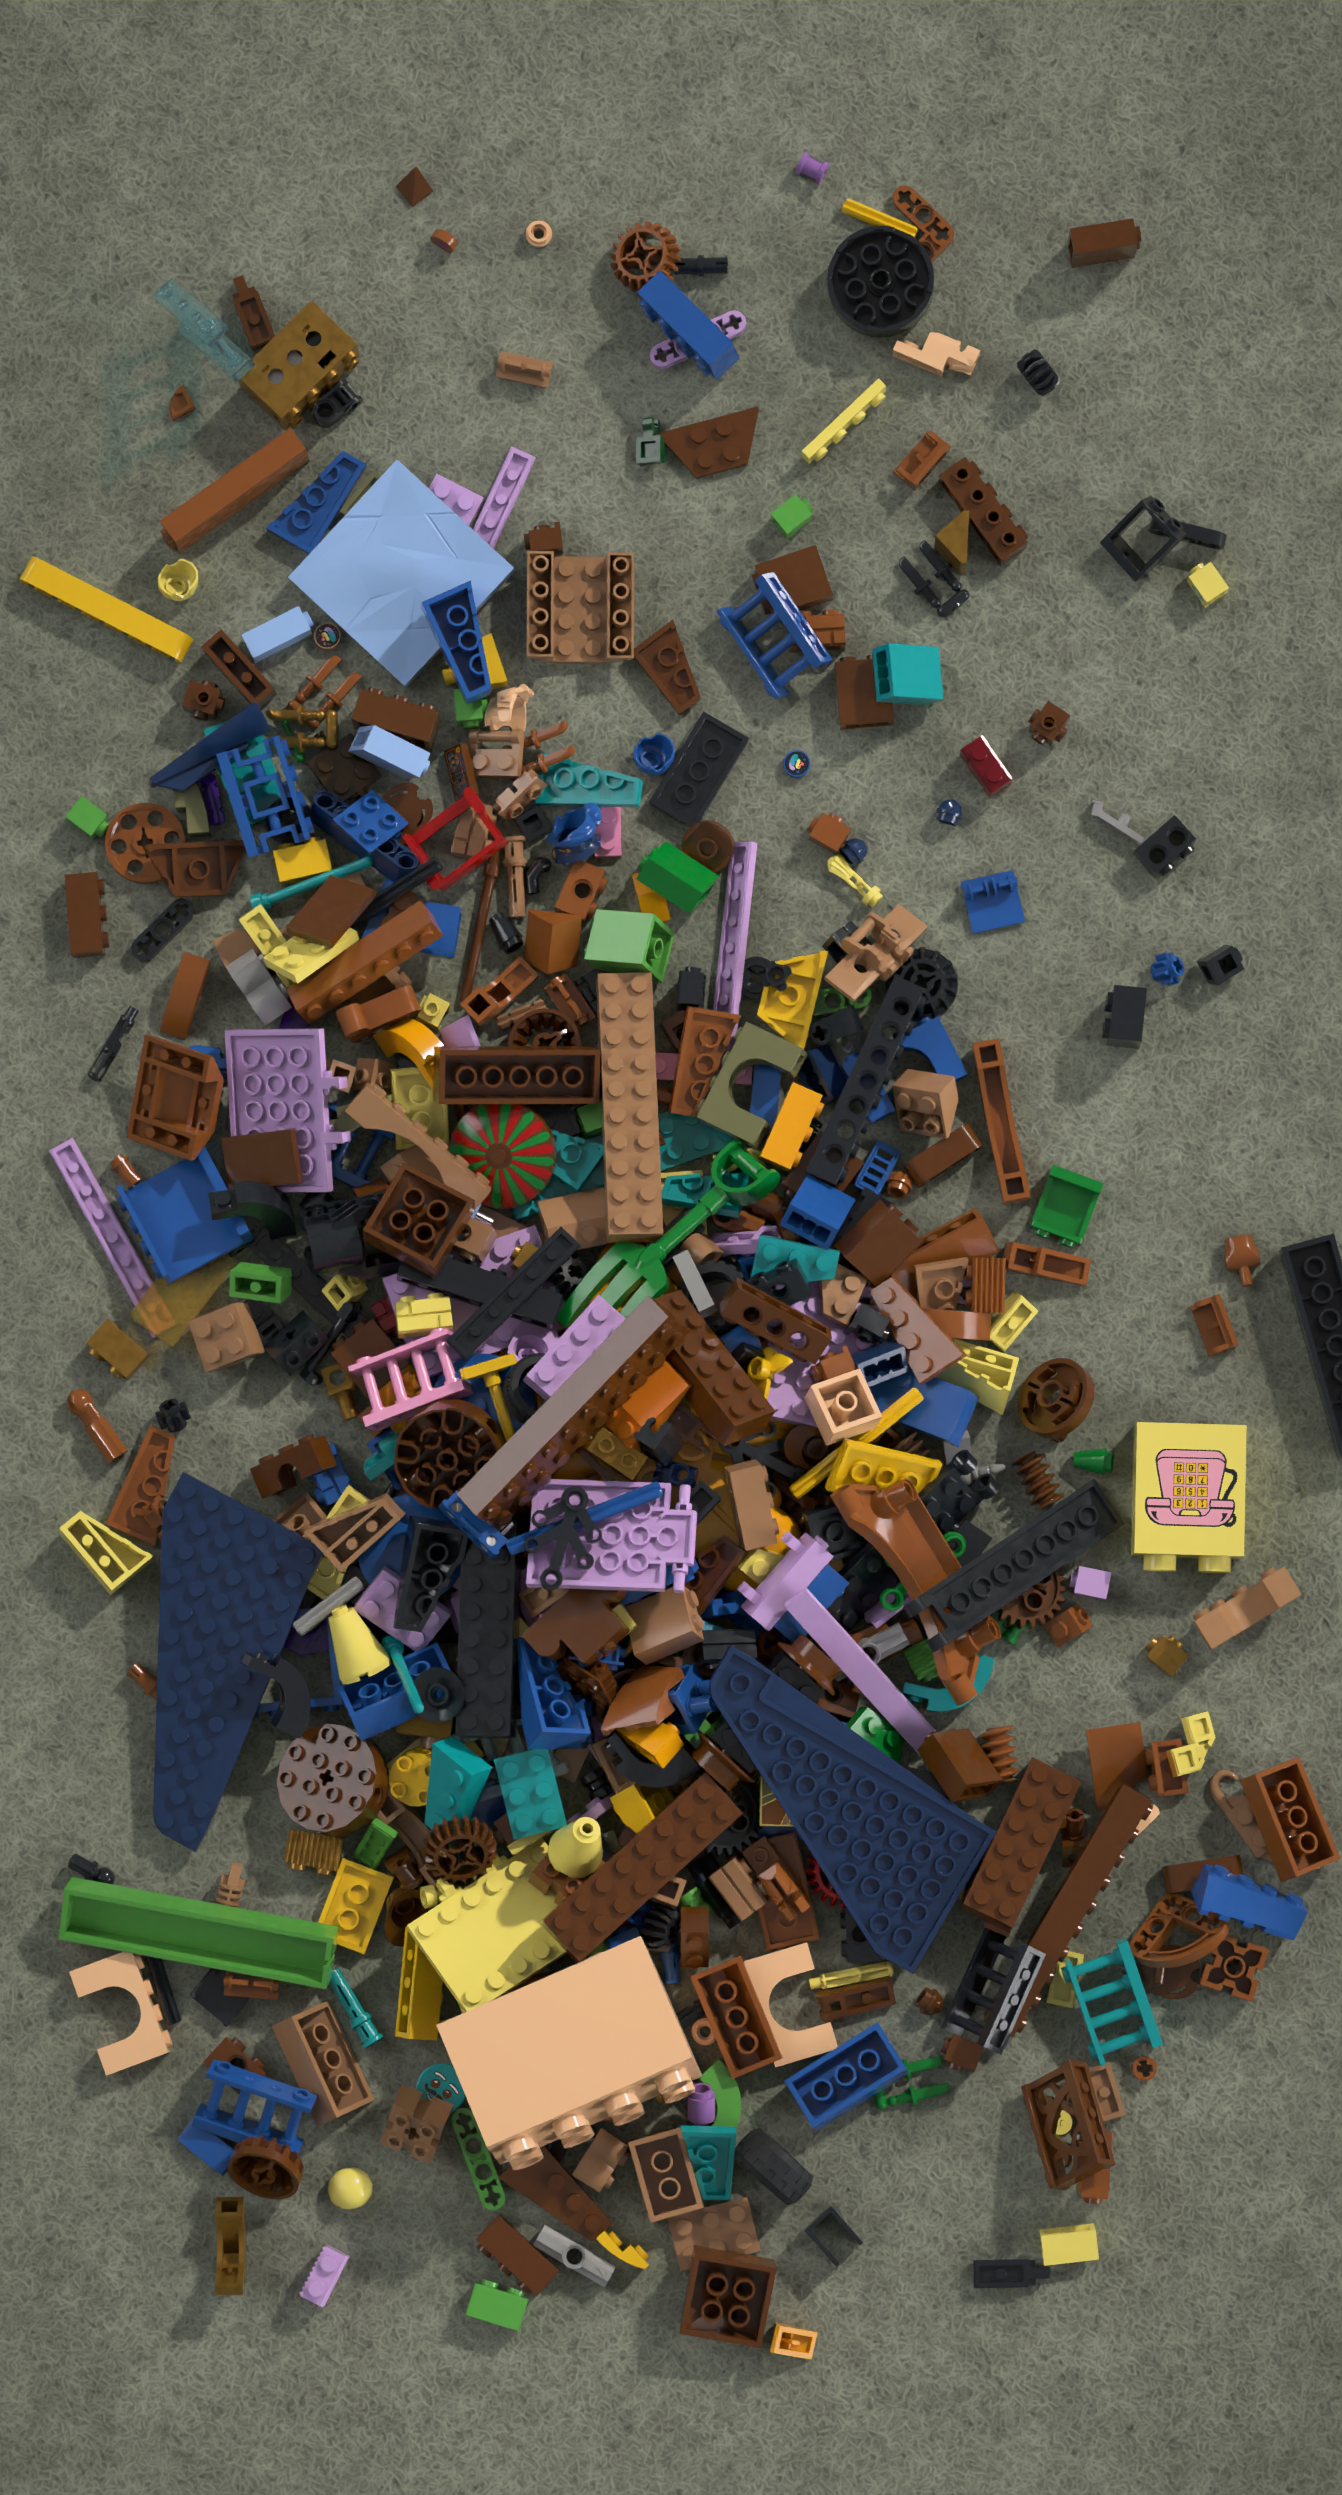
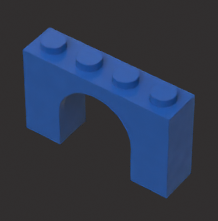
[841,1016,968,1125]

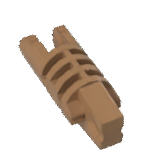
[214,1861,245,1908]

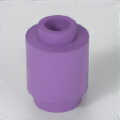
[688,2083,715,2126]

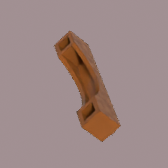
[972,1038,1031,1205]

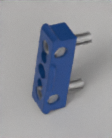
[439,1491,514,1559]

